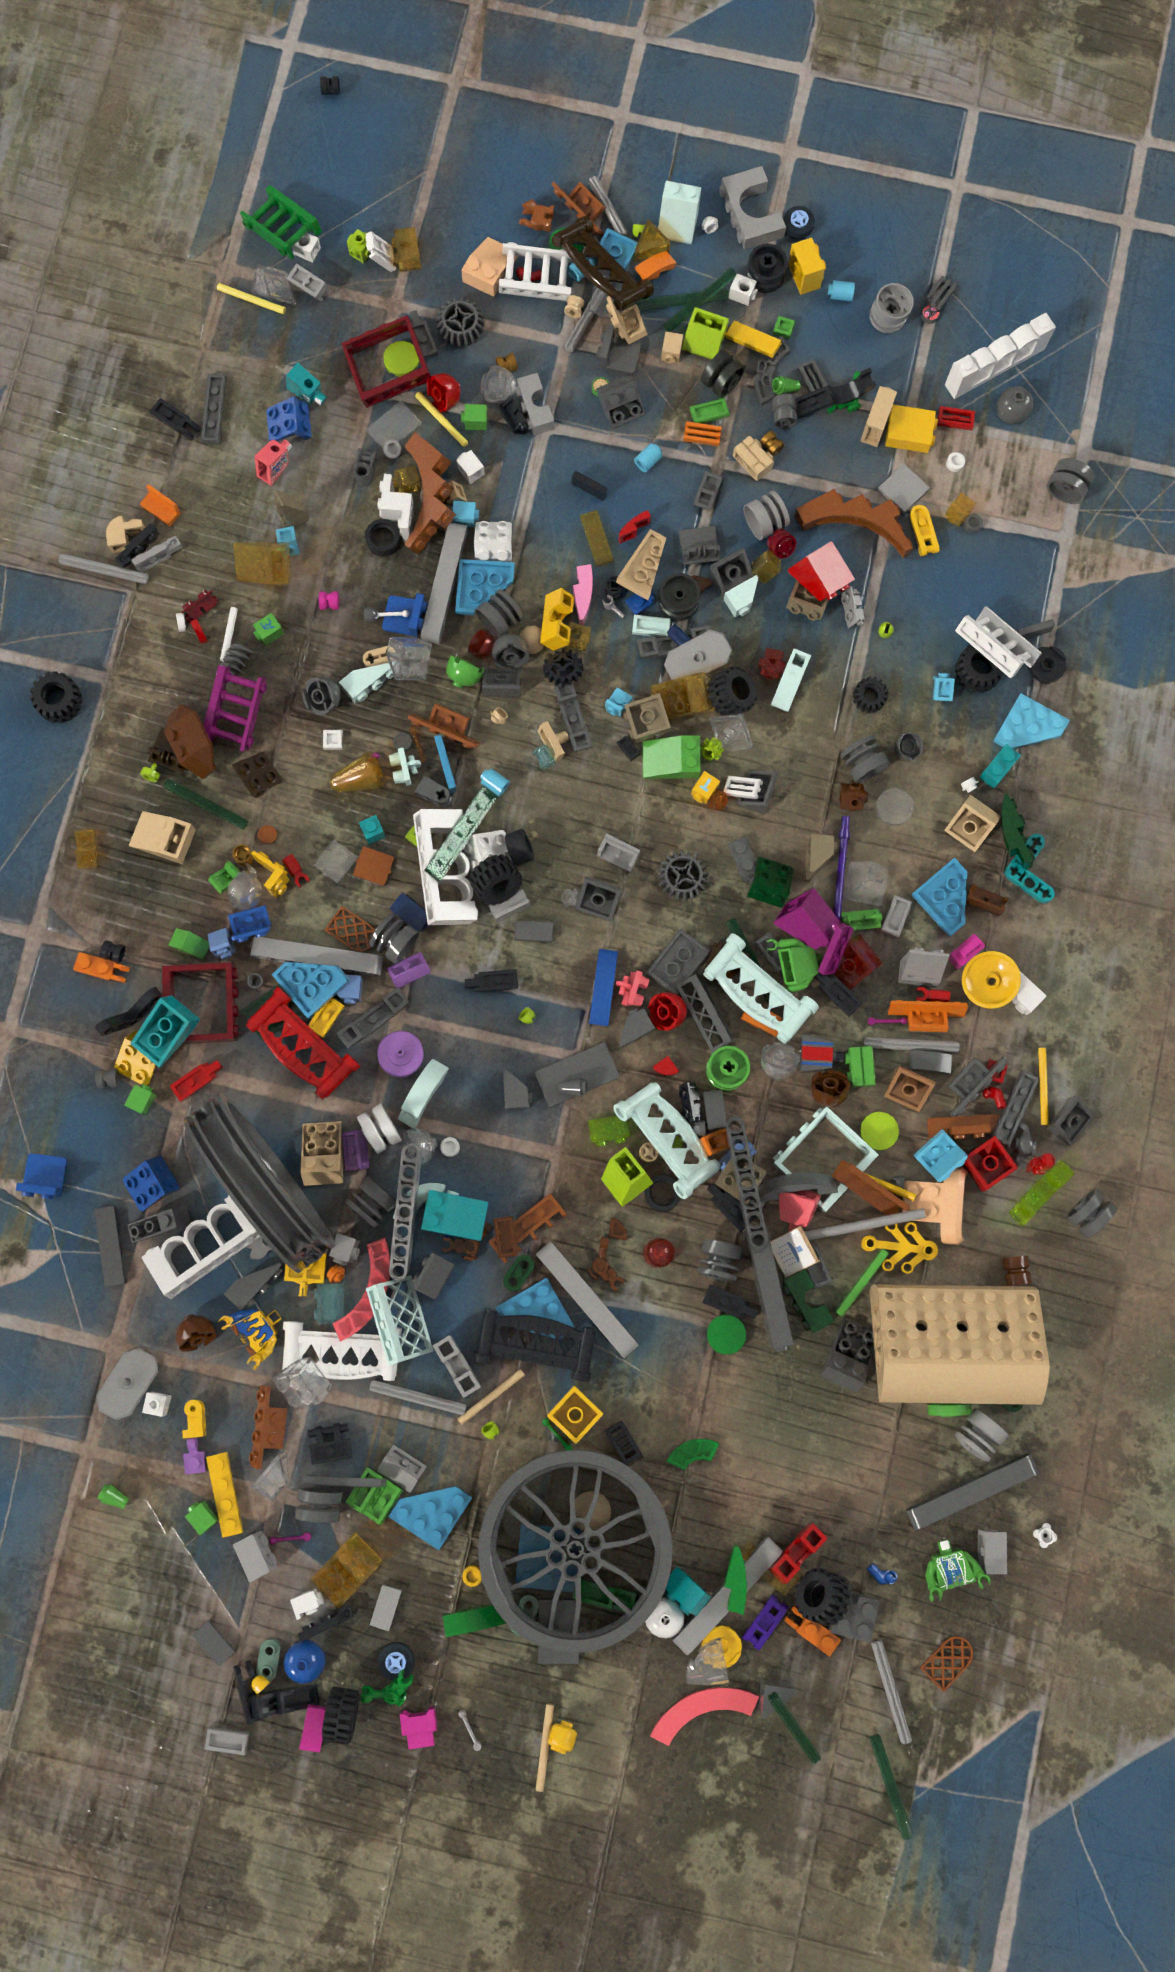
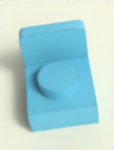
[276,526,300,558]
[933,673,955,701]
[605,688,633,717]

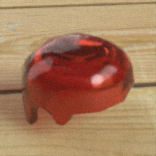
[468,629,494,659]
[643,1238,675,1268]

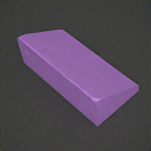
[387,952,431,988]
[342,1130,369,1171]

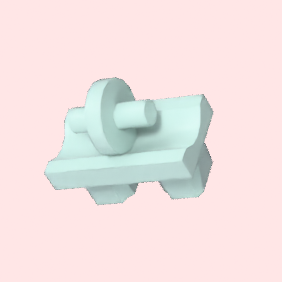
[389,748,421,786]

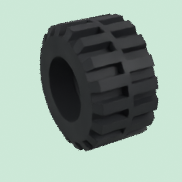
[955,644,1004,693]
[707,666,757,718]
[30,671,83,723]
[469,854,522,906]
[795,1568,851,1626]
[322,1686,360,1745]

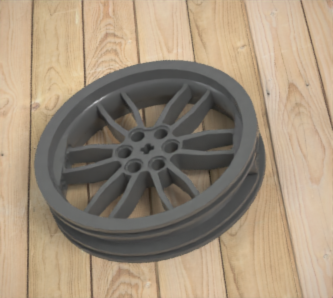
[184,1092,336,1273]
[478,1450,672,1653]

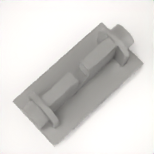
[841,587,865,629]

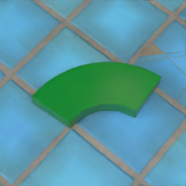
[666,1438,720,1471]

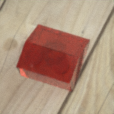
[834,934,884,990]

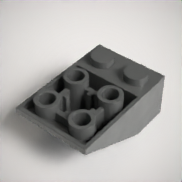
[821,1317,875,1392]

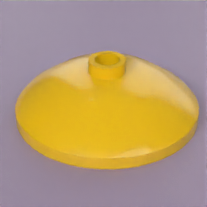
[962,951,1021,1009]

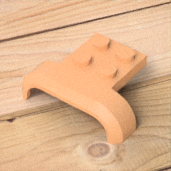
[902,1167,968,1245]

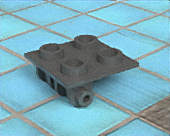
[679,526,720,565]

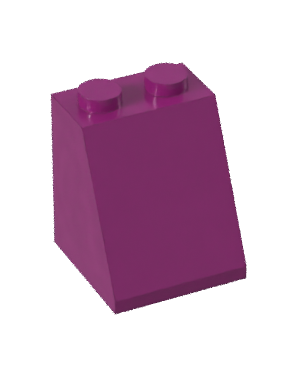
[773,887,841,949]

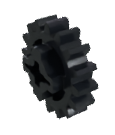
[543,649,584,687]

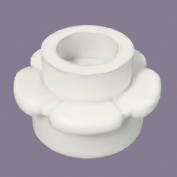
[702,216,718,234]
[961,777,979,793]

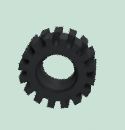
[853,676,888,713]

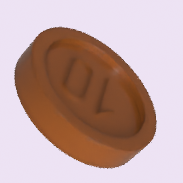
[258,825,277,844]

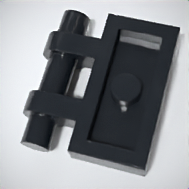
[308,1423,353,1465]

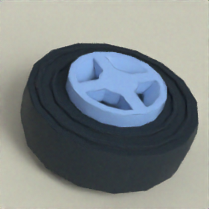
[783,206,815,239]
[378,1642,415,1681]

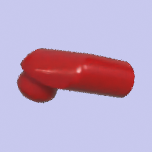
[516,267,542,282]
[982,1086,1007,1109]

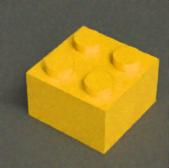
[788,238,826,295]
[547,1385,604,1444]

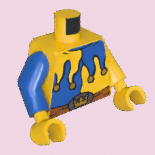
[218,1309,282,1370]

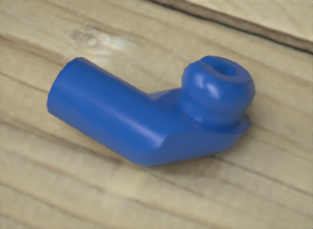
[866,1563,898,1584]

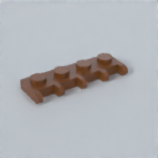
[488,1193,567,1263]

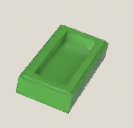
[690,398,730,424]

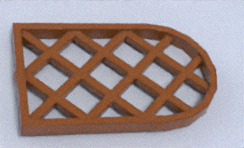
[324,906,375,952]
[919,1636,973,1692]

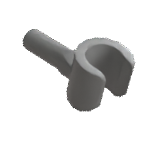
[602,595,625,619]

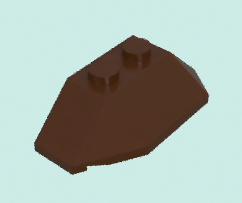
[164,704,216,779]

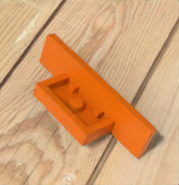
[888,1000,968,1032]

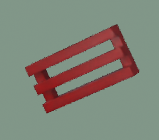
[937,406,975,431]

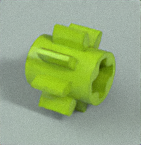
[700,737,724,761]

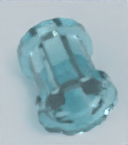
[532,745,555,770]

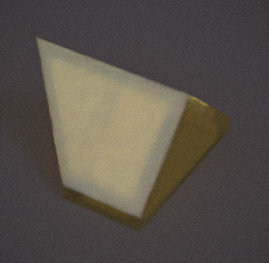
[634,219,670,262]

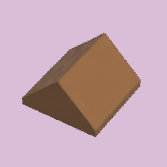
[884,1066,936,1112]

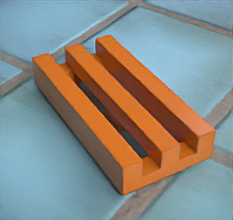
[683,421,722,446]

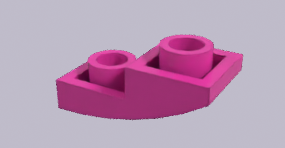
[299,1704,326,1752]

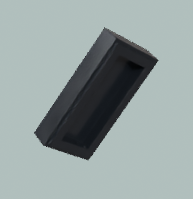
[572,471,607,501]

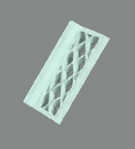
[366,1275,434,1366]

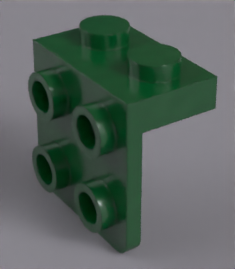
[746,857,793,908]

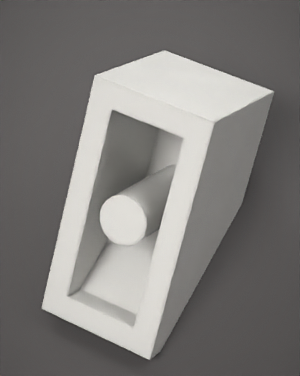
[1012,972,1046,1015]

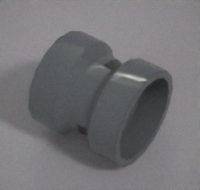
[95,1068,120,1089]

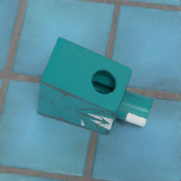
[286,362,327,405]

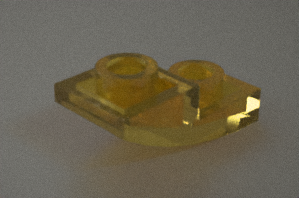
[74,829,98,869]

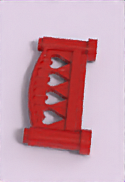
[246,986,361,1100]

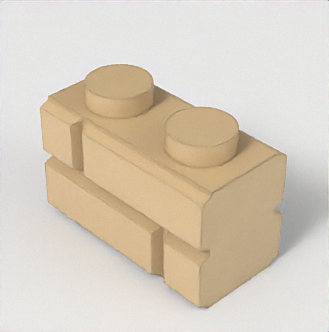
[733,436,774,481]

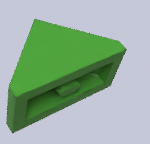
[168,928,210,961]

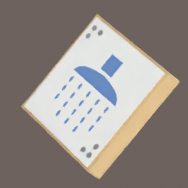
[770,1226,819,1278]

